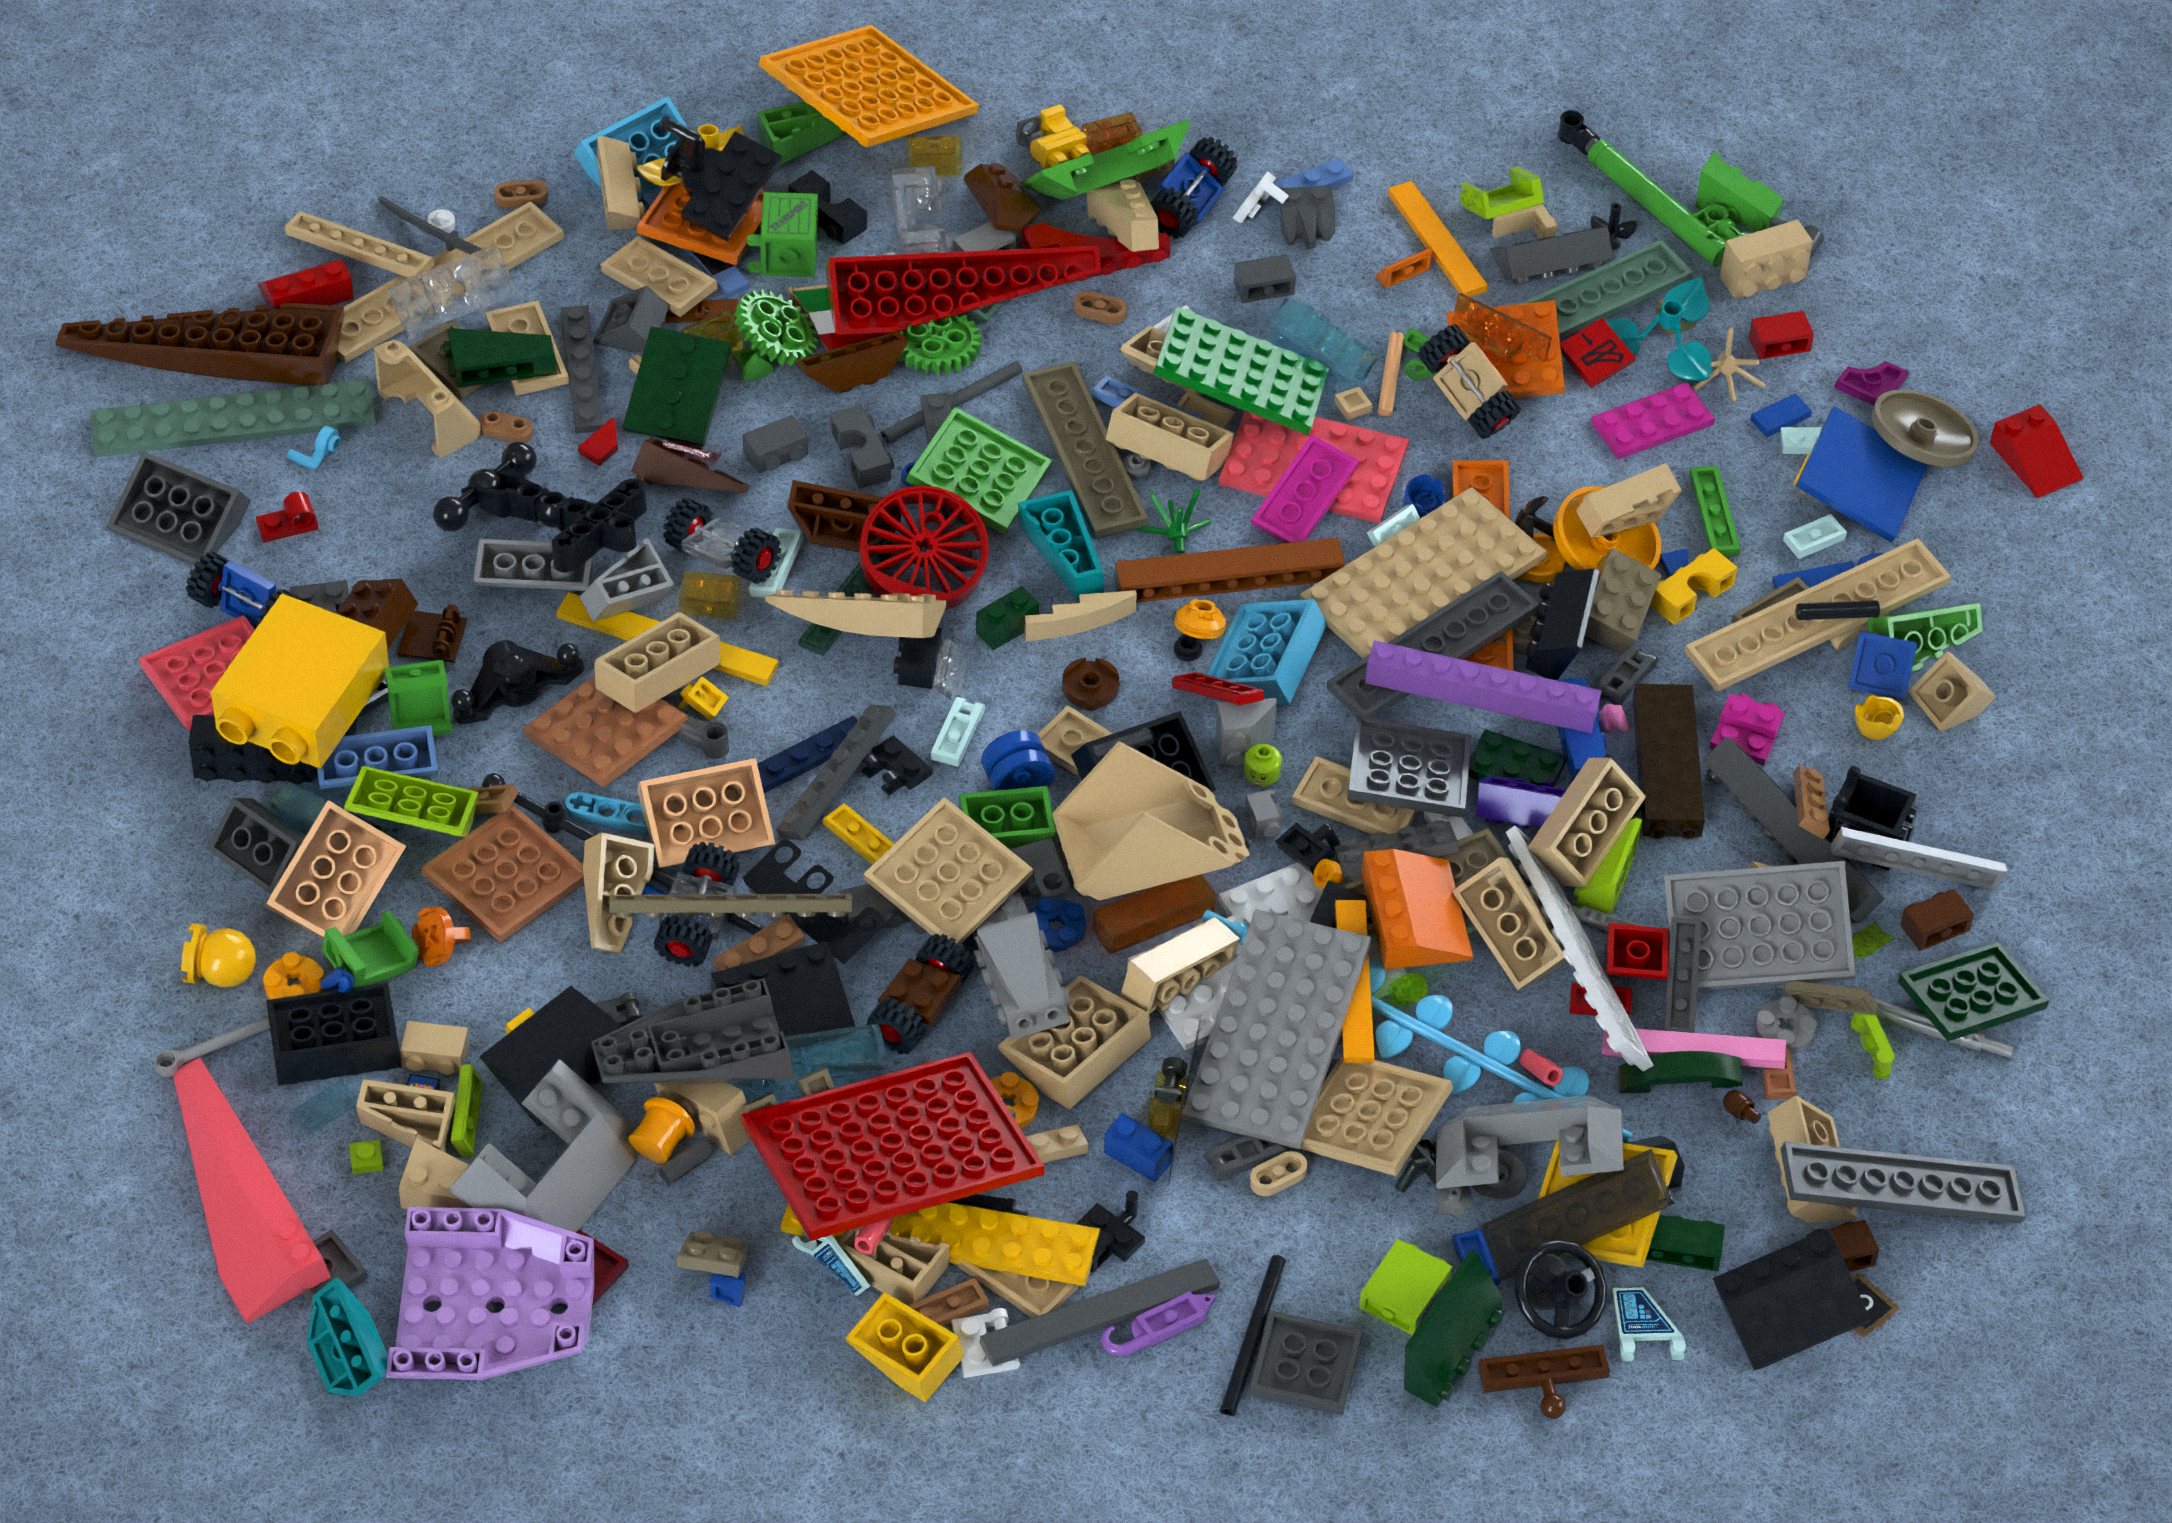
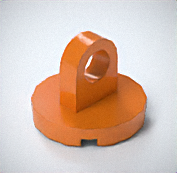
[412,907,471,966]

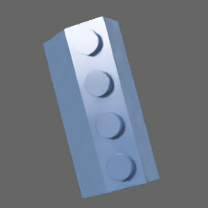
[317,725,438,789]

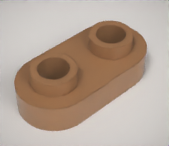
[494,180,548,208]
[1073,291,1127,325]
[479,411,533,443]

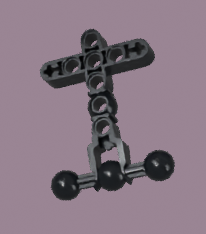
[433,441,647,573]

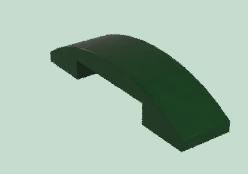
[1619,1051,1743,1094]

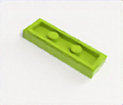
[451,1064,483,1158]

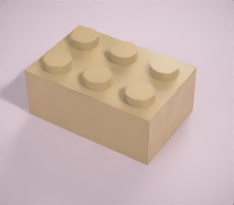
[1720,220,1813,299]

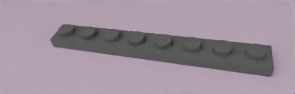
[920,393,979,572]

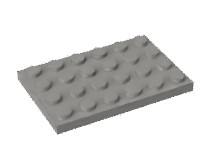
[1664,861,1856,991]

